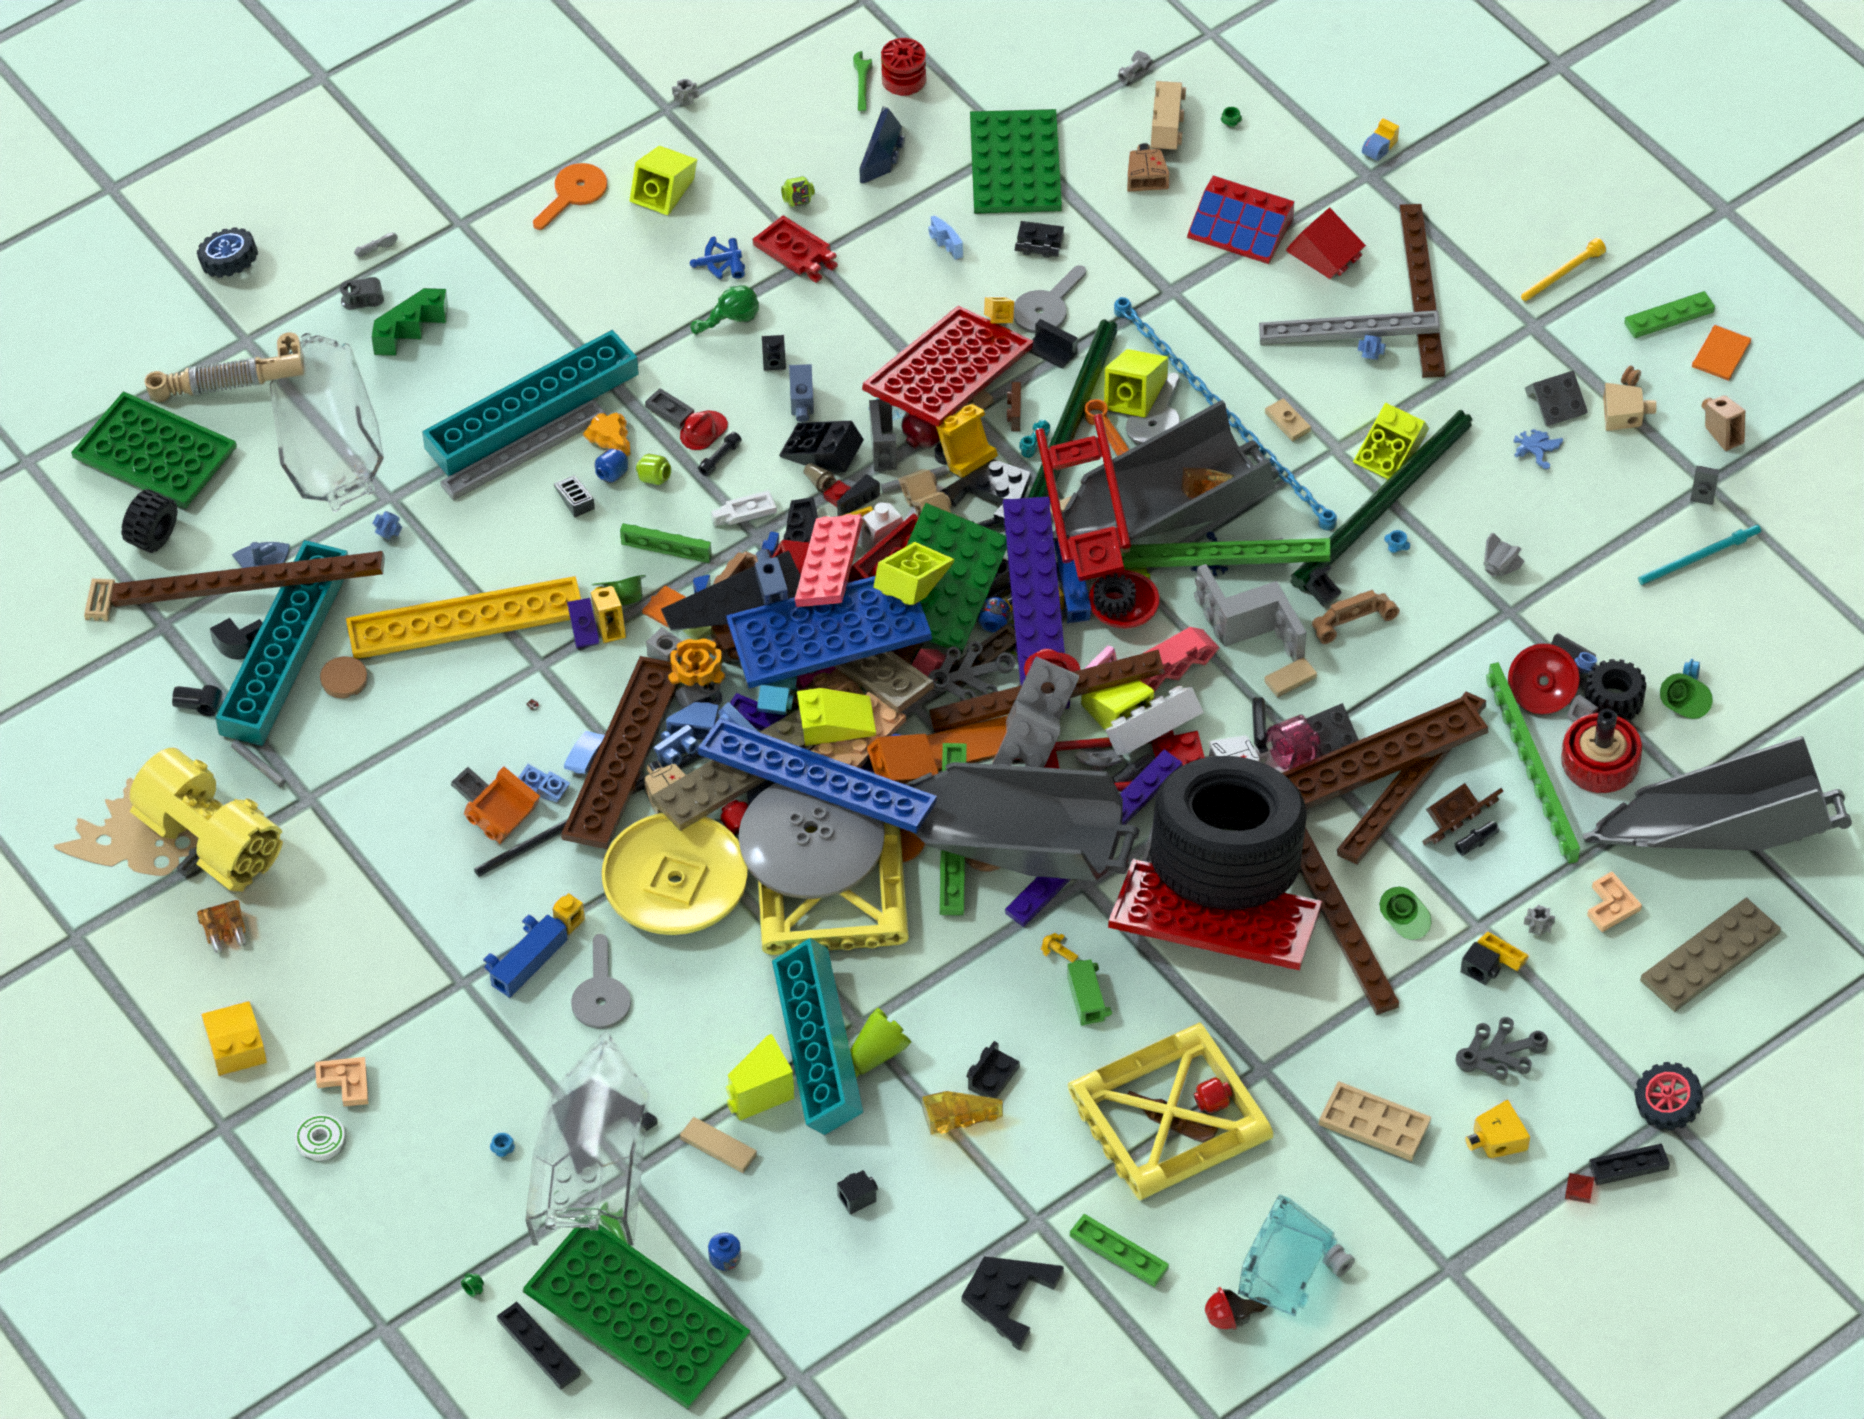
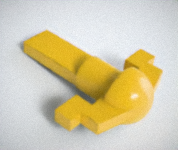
[1040,933,1078,963]

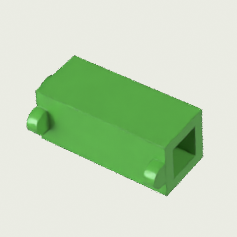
[1067,959,1112,1025]

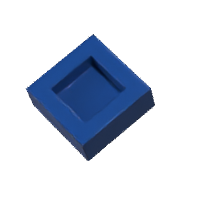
[762,531,780,557]

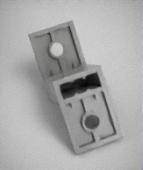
[1194,564,1307,662]
[992,656,1079,768]

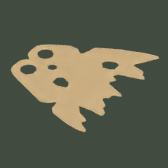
[54,778,199,876]

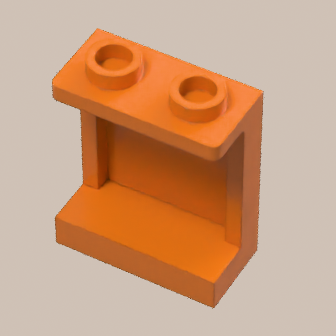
[867,734,938,784]
[464,766,540,844]

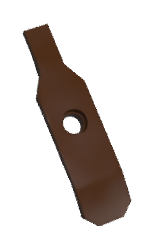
[1127,1090,1218,1143]

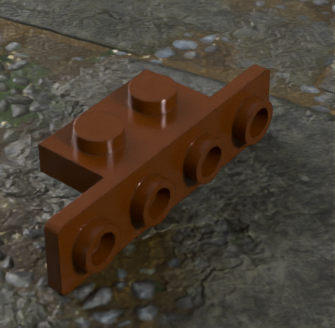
[1422,783,1504,845]

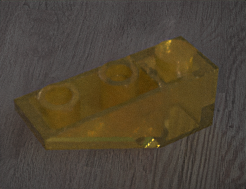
[922,1091,1003,1135]

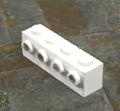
[1105,686,1204,755]

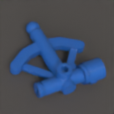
[689,236,745,279]

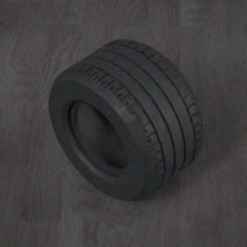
[1150,756,1307,910]

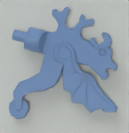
[1513,429,1563,469]

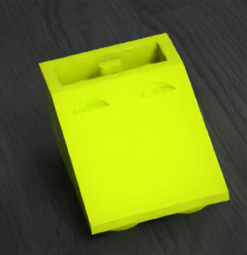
[1353,402,1430,479]

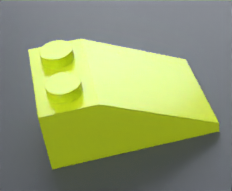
[873,542,954,605]
[797,688,876,746]

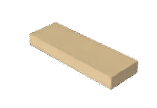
[680,1117,757,1173]

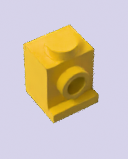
[984,297,1014,323]
[552,893,585,935]

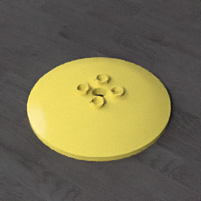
[602,813,748,935]

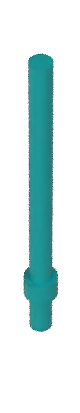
[1638,524,1761,585]

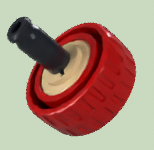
[1561,709,1642,793]

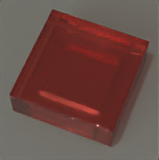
[1565,1173,1594,1203]

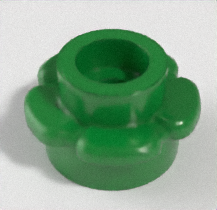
[1221,107,1242,127]
[461,1273,484,1297]

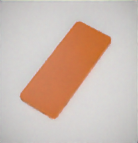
[926,716,1008,771]

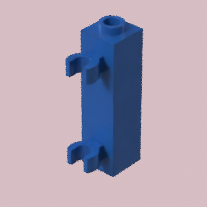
[1054,541,1091,623]
[483,914,568,998]

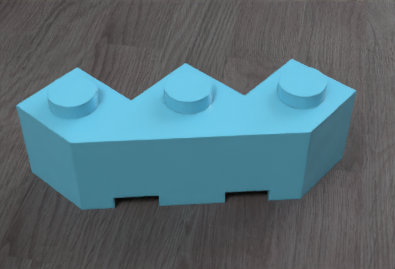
[757,676,797,716]

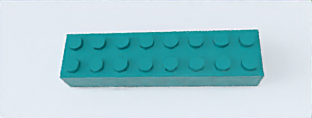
[772,938,864,1135]

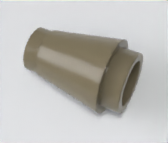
[803,463,836,492]

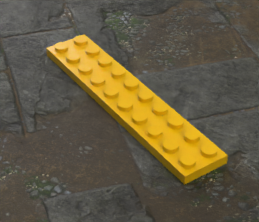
[346,576,581,659]

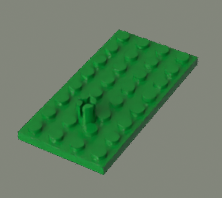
[523,1215,751,1410]

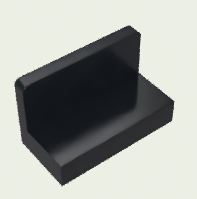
[1029,319,1078,369]

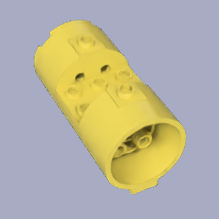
[130,748,283,892]

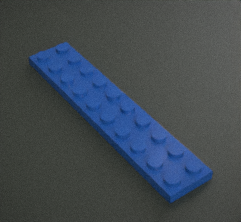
[698,718,937,833]

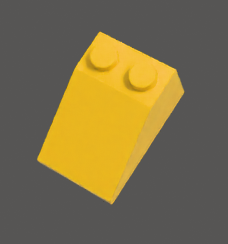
[201,1001,267,1076]

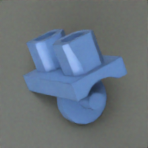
[654,725,699,767]

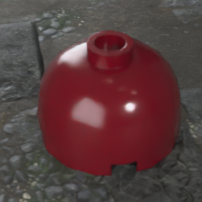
[901,412,940,449]

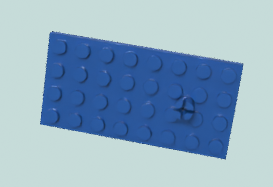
[726,576,932,689]

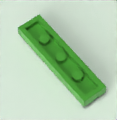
[1624,291,1715,339]
[620,523,712,563]
[1069,1214,1169,1287]

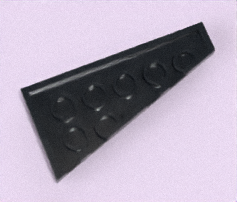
[661,550,801,631]

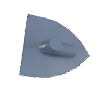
[232,542,290,568]

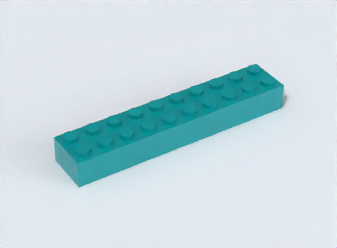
[422,329,639,477]
[215,540,348,746]

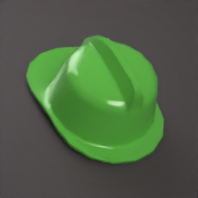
[591,575,646,605]
[1660,673,1713,719]
[1379,886,1432,940]

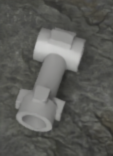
[1117,50,1153,83]

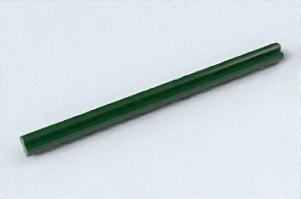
[1028,319,1118,498]
[1290,410,1473,591]

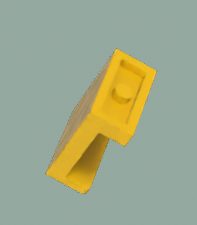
[936,404,998,478]

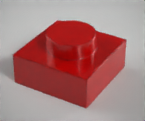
[824,480,851,507]

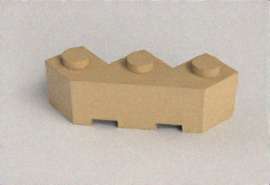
[1150,81,1186,149]
[898,469,959,518]

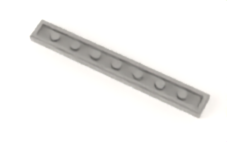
[1259,310,1440,345]
[440,399,606,501]

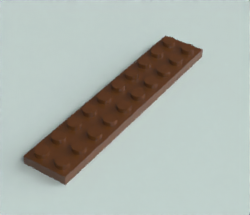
[561,656,680,850]
[1282,696,1488,810]

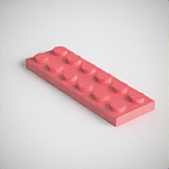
[794,514,863,607]

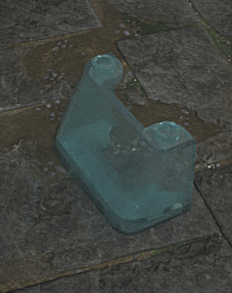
[1238,1194,1338,1316]

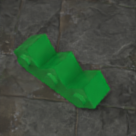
[371,288,448,356]

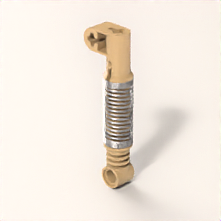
[144,332,305,403]

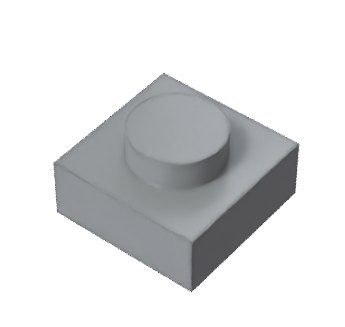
[1567,695,1598,722]

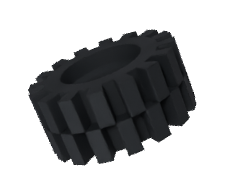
[1093,573,1136,618]

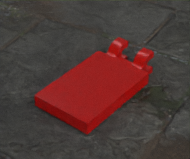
[752,215,838,283]

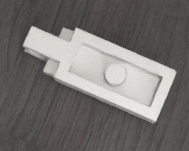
[711,491,777,526]

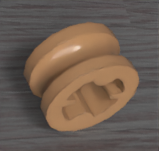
[1621,365,1642,386]

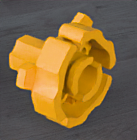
[668,638,725,688]

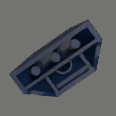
[859,106,905,184]

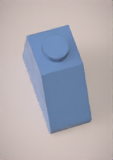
[666,702,719,740]

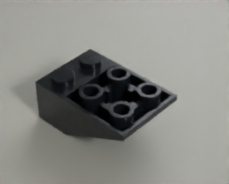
[779,420,864,473]

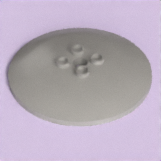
[739,783,885,899]

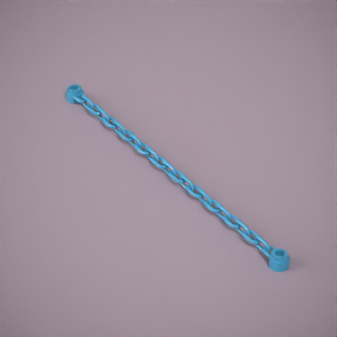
[1114,297,1337,531]

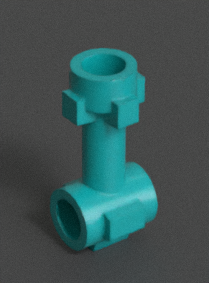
[1019,419,1051,458]

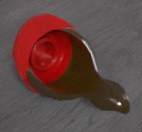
[1205,1287,1272,1330]

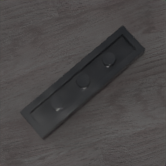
[496,1301,581,1390]

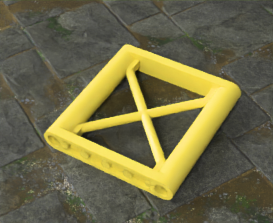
[758,822,909,955]
[1068,1022,1273,1200]

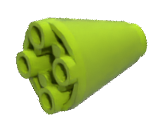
[850,1007,912,1078]

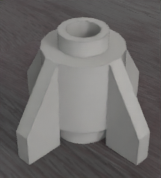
[1483,533,1525,577]

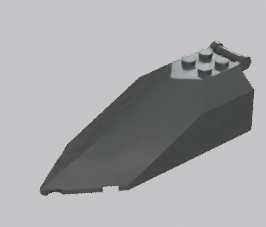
[1053,400,1279,541]
[1583,736,1852,851]
[905,762,1140,881]

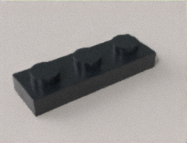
[1589,1143,1670,1185]

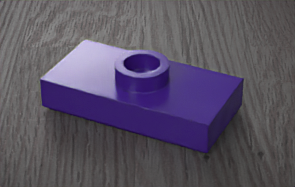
[567,598,599,648]

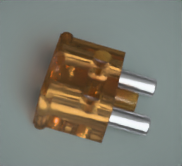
[197,900,246,953]

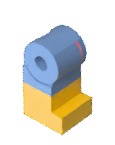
[1362,118,1399,161]

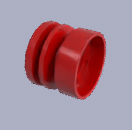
[881,38,926,96]

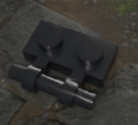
[1014,221,1064,258]

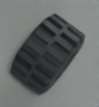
[121,489,178,553]
[1584,659,1646,720]

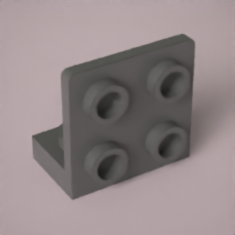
[1525,370,1588,426]
[1293,703,1359,758]

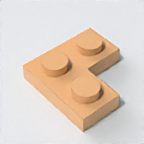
[1587,872,1642,932]
[315,1057,368,1107]

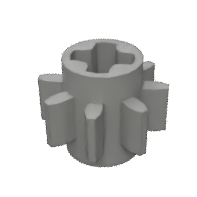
[672,79,699,106]
[1524,905,1555,936]

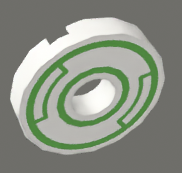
[294,1114,346,1161]

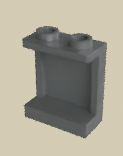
[869,399,897,471]

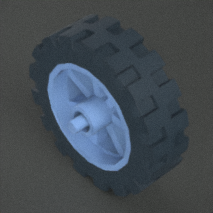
[197,227,258,278]

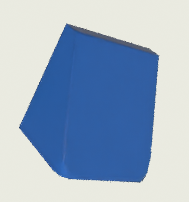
[693,575,711,593]

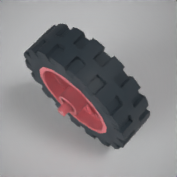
[1634,1062,1704,1130]

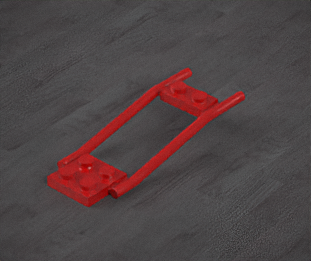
[1035,414,1131,582]
[1013,729,1205,792]

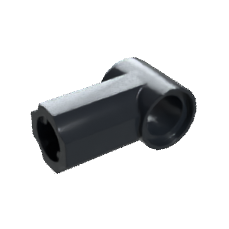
[172,685,223,717]

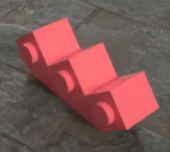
[1139,627,1220,692]

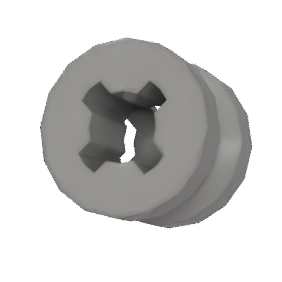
[1322,1244,1355,1277]

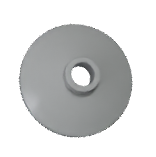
[1075,748,1123,771]

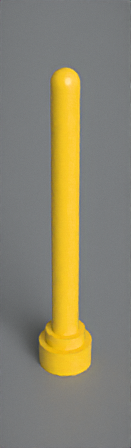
[1521,238,1606,301]

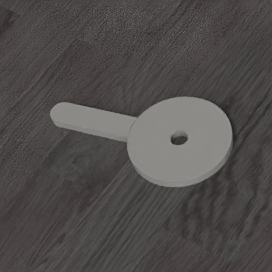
[1014,265,1086,333]
[1126,373,1180,444]
[571,934,631,1029]

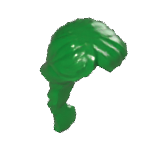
[690,285,759,335]

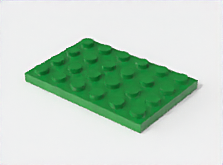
[970,109,1062,214]
[71,391,237,509]
[906,502,1007,654]

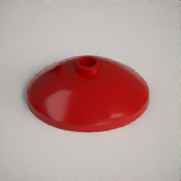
[1089,570,1159,629]
[1508,643,1579,715]

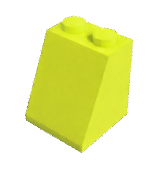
[629,145,698,215]
[1104,349,1168,418]
[1081,680,1154,732]
[725,1034,795,1121]

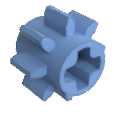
[1358,335,1386,360]
[372,511,402,539]

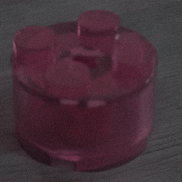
[1267,714,1320,770]

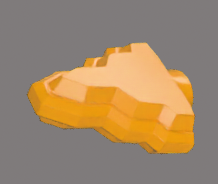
[583,412,631,456]

